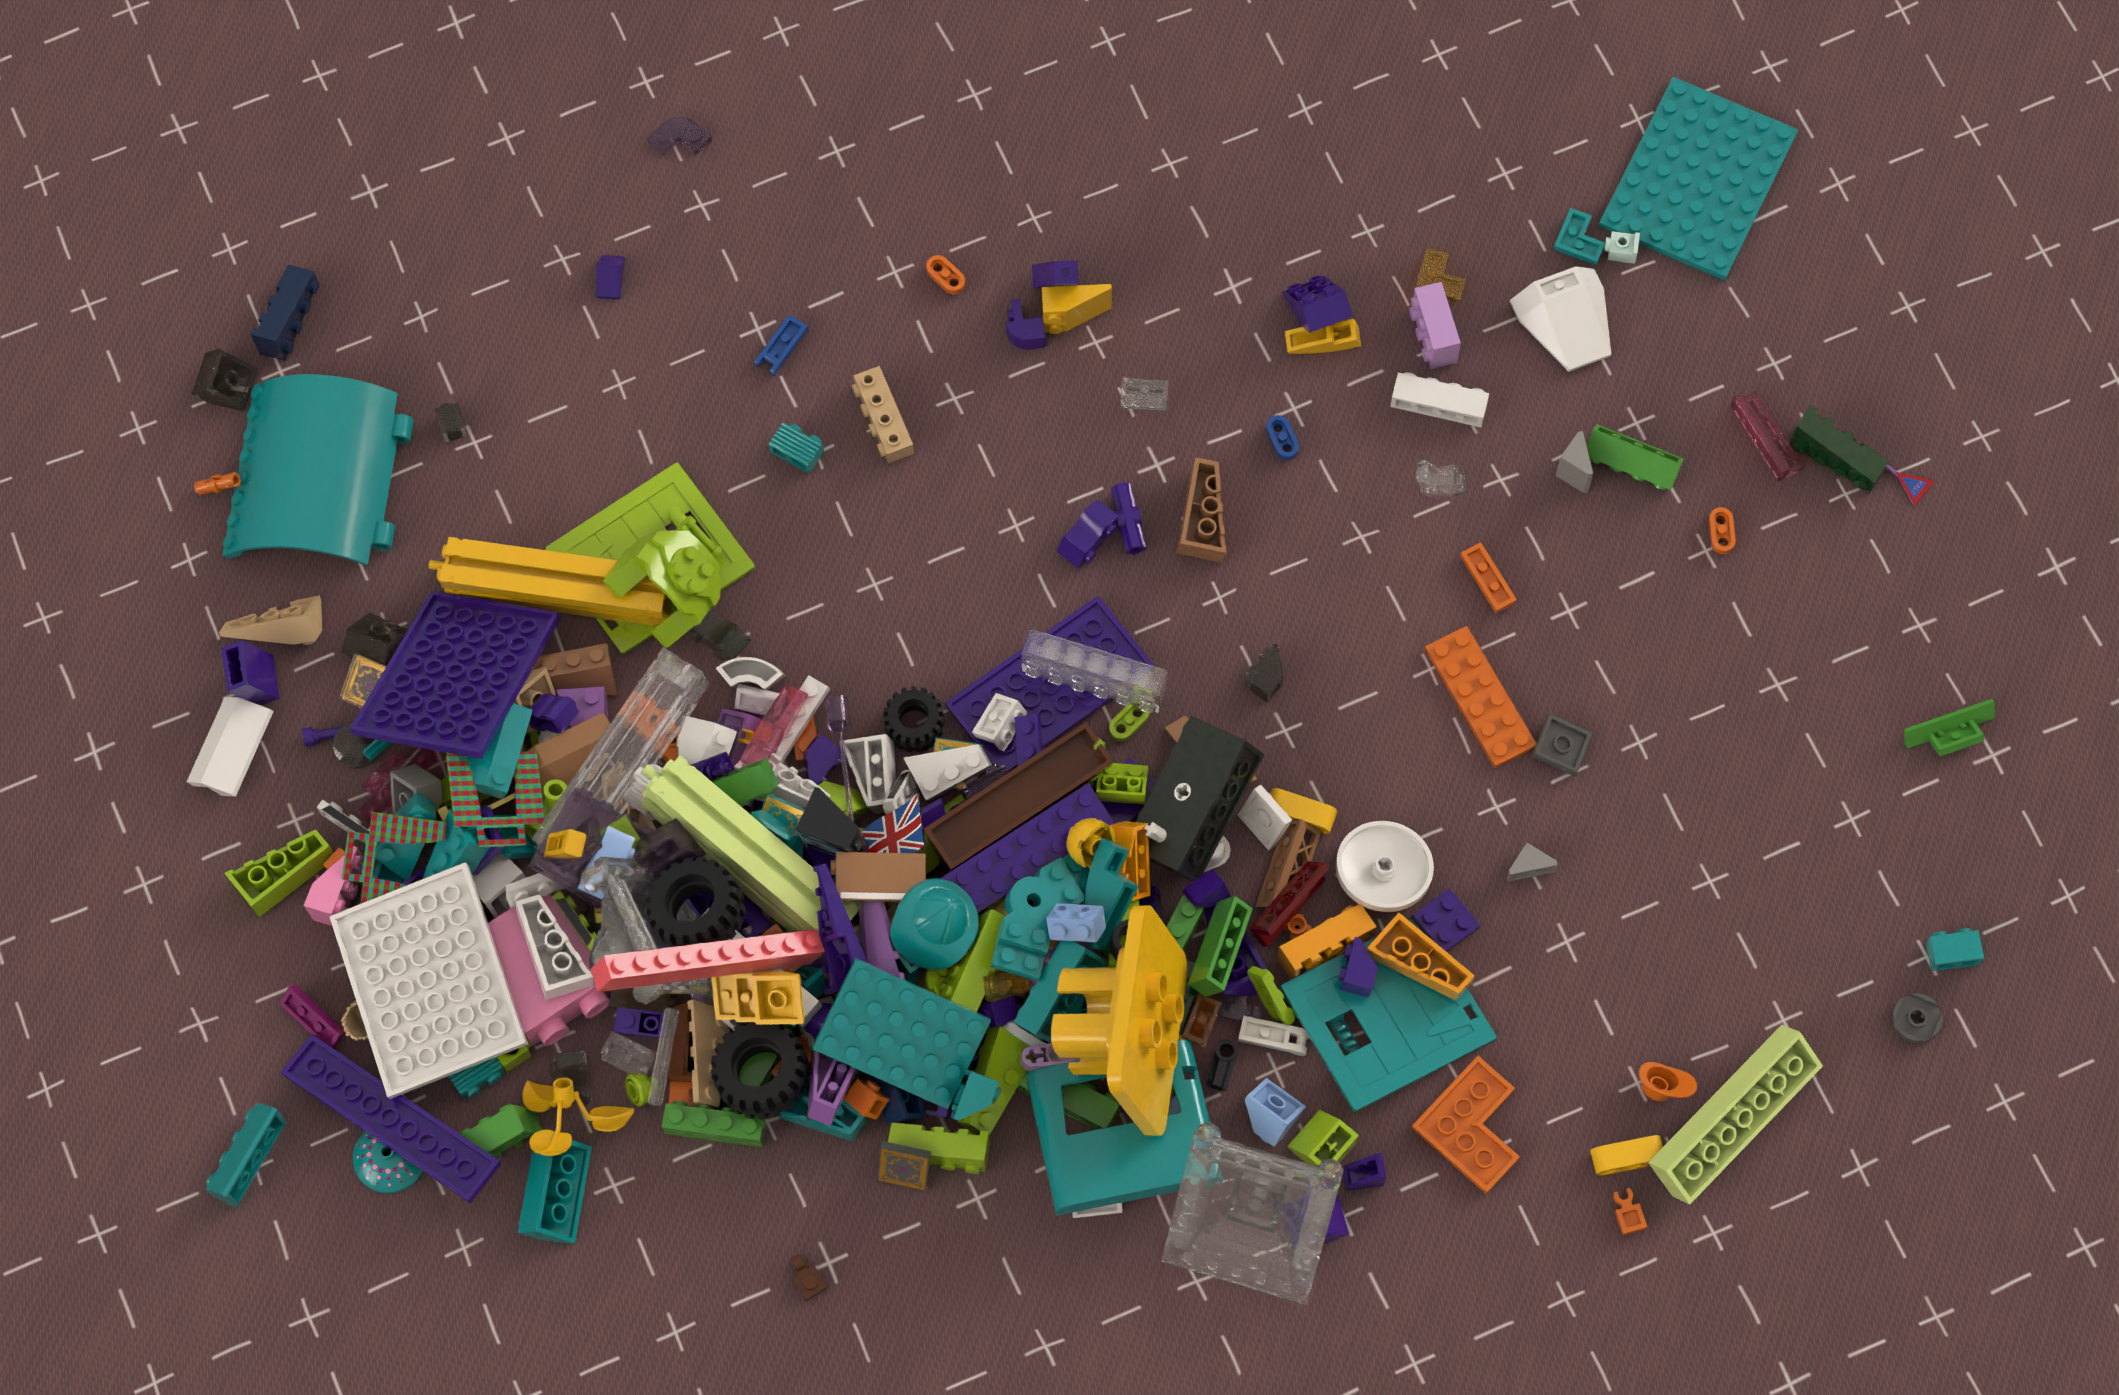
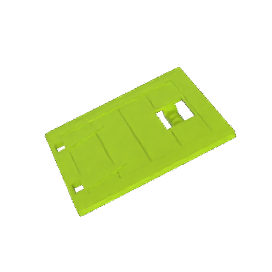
[546,463,755,655]

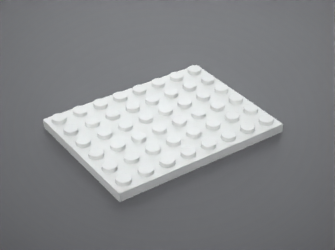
[329,862,528,1099]

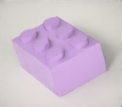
[1409,282,1461,369]

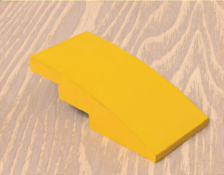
[711,970,805,1025]

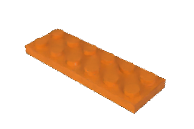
[1425,626,1536,769]

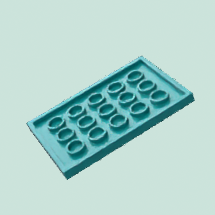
[812,958,991,1109]

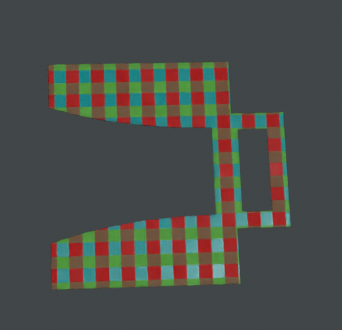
[446,752,546,847]
[342,812,447,904]

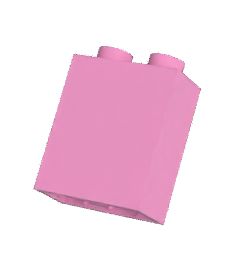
[488,894,611,1046]

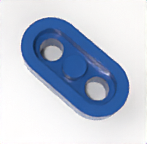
[1266,415,1299,460]

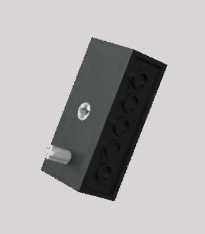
[1136,716,1265,882]

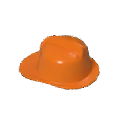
[1639,1062,1697,1102]

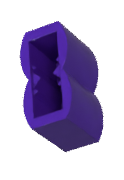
[529,694,579,733]

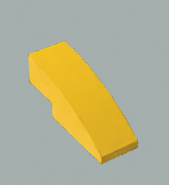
[1285,319,1361,354]

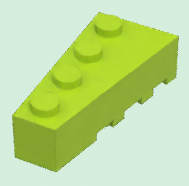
[941,909,1005,1012]

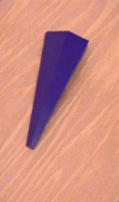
[813,864,868,995]

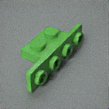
[1904,699,1995,757]

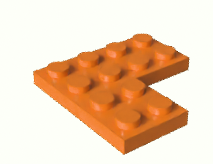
[1412,1056,1520,1194]

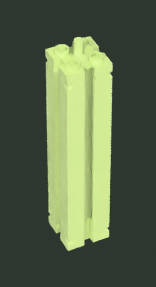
[640,755,859,958]

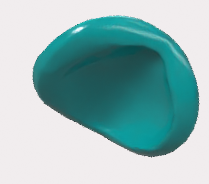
[890,878,979,970]

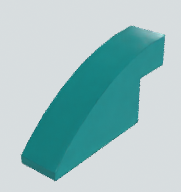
[1084,838,1139,951]

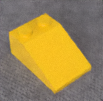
[1042,284,1112,334]

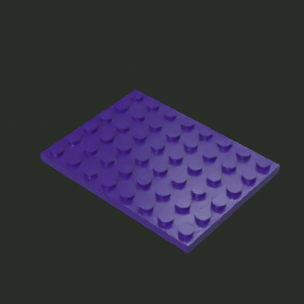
[350,590,561,759]

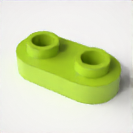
[1109,700,1150,742]

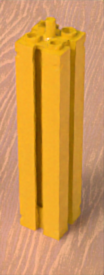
[429,537,672,626]

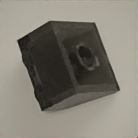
[192,349,258,411]
[341,613,408,671]

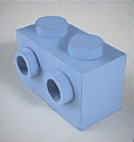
[1046,903,1106,942]

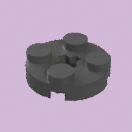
[1891,993,1943,1044]

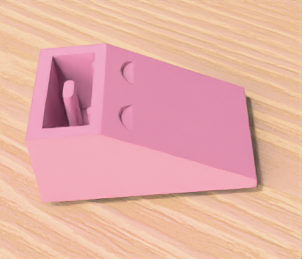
[304,846,364,926]

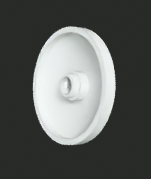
[1336,821,1434,912]

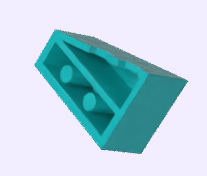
[778,1076,868,1142]

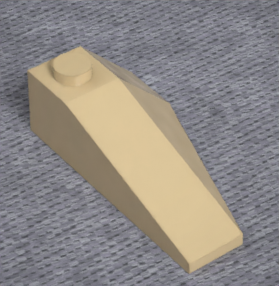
[219,595,322,645]

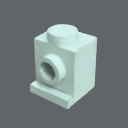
[1604,231,1640,264]

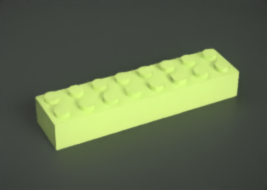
[1648,1025,1823,1205]

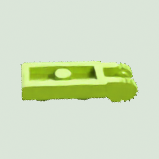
[1247,966,1295,1025]

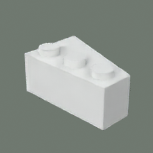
[840,734,896,814]
[904,744,993,802]

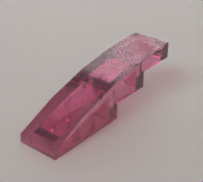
[740,684,808,765]

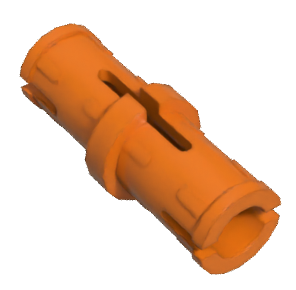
[194,472,241,496]

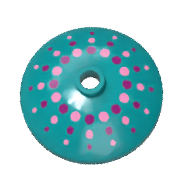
[353,1132,423,1194]

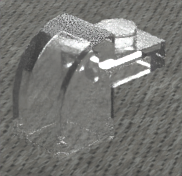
[1416,459,1466,497]

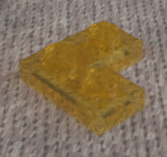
[1416,248,1466,303]
[984,971,1030,1002]

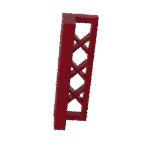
[1249,861,1329,947]

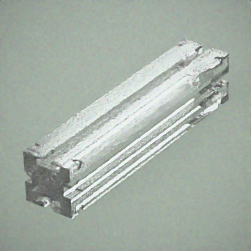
[532,647,711,872]

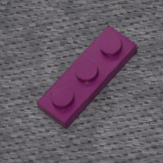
[280,984,345,1049]

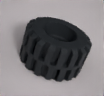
[883,686,945,752]

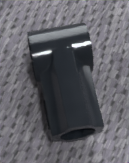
[1206,1039,1238,1091]

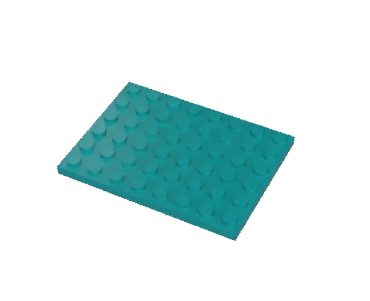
[1598,77,1798,281]

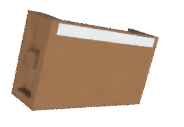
[830,852,926,902]

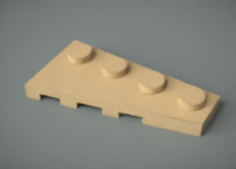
[687,1000,730,1109]

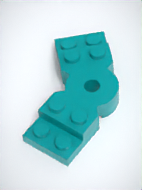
[990,854,1090,981]

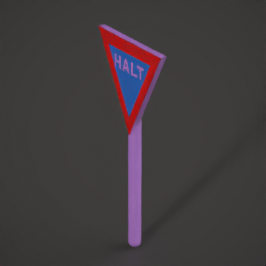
[1886,465,1934,506]

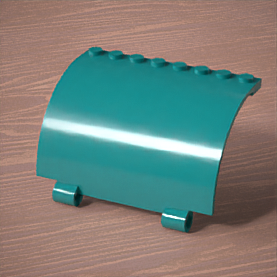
[222,374,414,565]

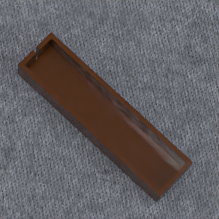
[923,722,1114,872]

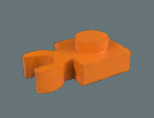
[1613,1188,1647,1236]

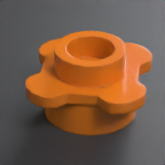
[1283,914,1312,940]

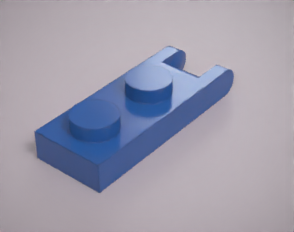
[754,315,809,376]

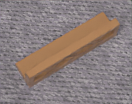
[1255,819,1321,911]

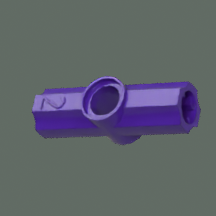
[1111,482,1146,555]

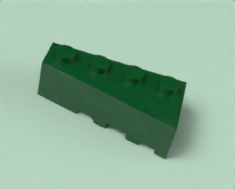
[1789,405,1889,492]

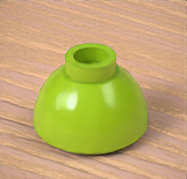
[625,1073,658,1107]

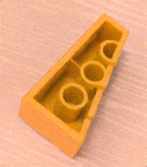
[1367,913,1475,1001]

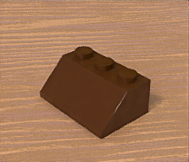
[665,1003,694,1082]

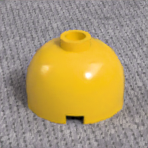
[1066,818,1115,868]

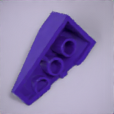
[1205,907,1268,997]

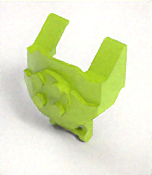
[603,515,722,648]

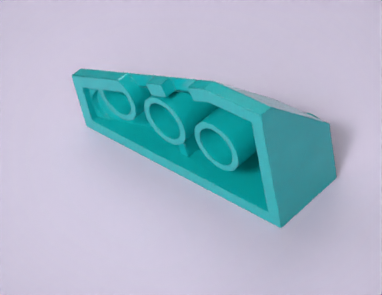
[466,703,533,799]

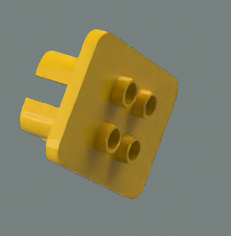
[1051,905,1187,1136]

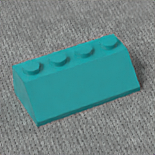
[1014,940,1108,1043]
[205,1103,287,1208]
[517,1140,592,1244]

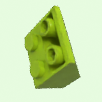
[1287,1110,1359,1179]

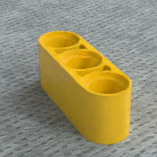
[1270,788,1338,835]
[1590,1135,1663,1176]

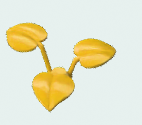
[523,1078,634,1156]

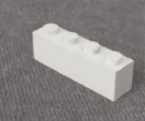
[1391,372,1489,427]

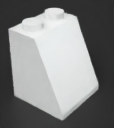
[472,852,526,919]

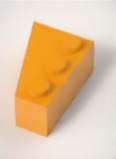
[1110,821,1150,901]

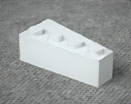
[516,894,593,1000]

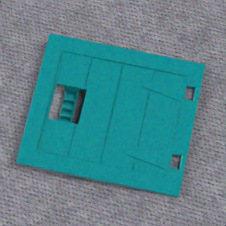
[1280,919,1497,1112]

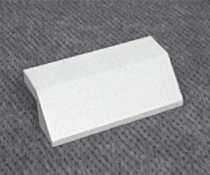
[187,697,274,797]

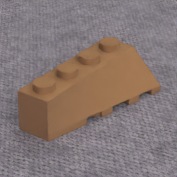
[532,643,618,697]

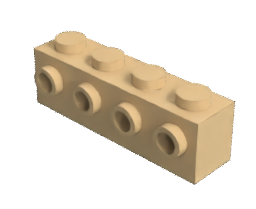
[852,366,914,464]

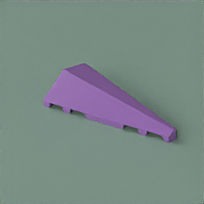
[859,901,905,980]

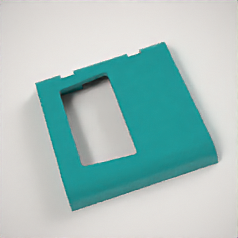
[1026,1040,1224,1216]

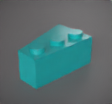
[375,791,436,880]
[423,809,491,879]

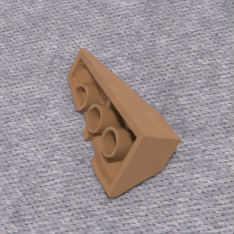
[526,712,616,797]

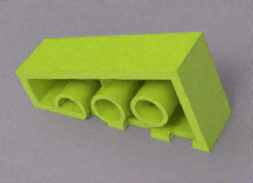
[225,830,334,917]
[957,1026,1034,1135]
[888,1123,991,1174]

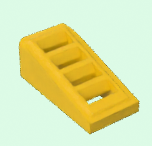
[544,829,586,858]

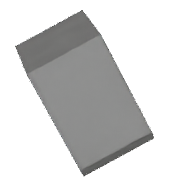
[1507,843,1558,882]

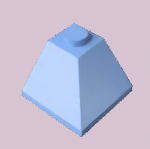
[1245,1078,1307,1147]

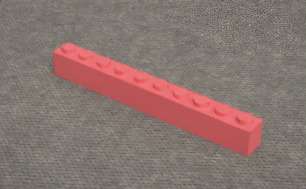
[591,929,825,992]

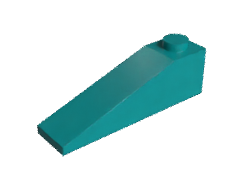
[951,1069,1001,1120]

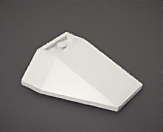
[1510,266,1611,372]

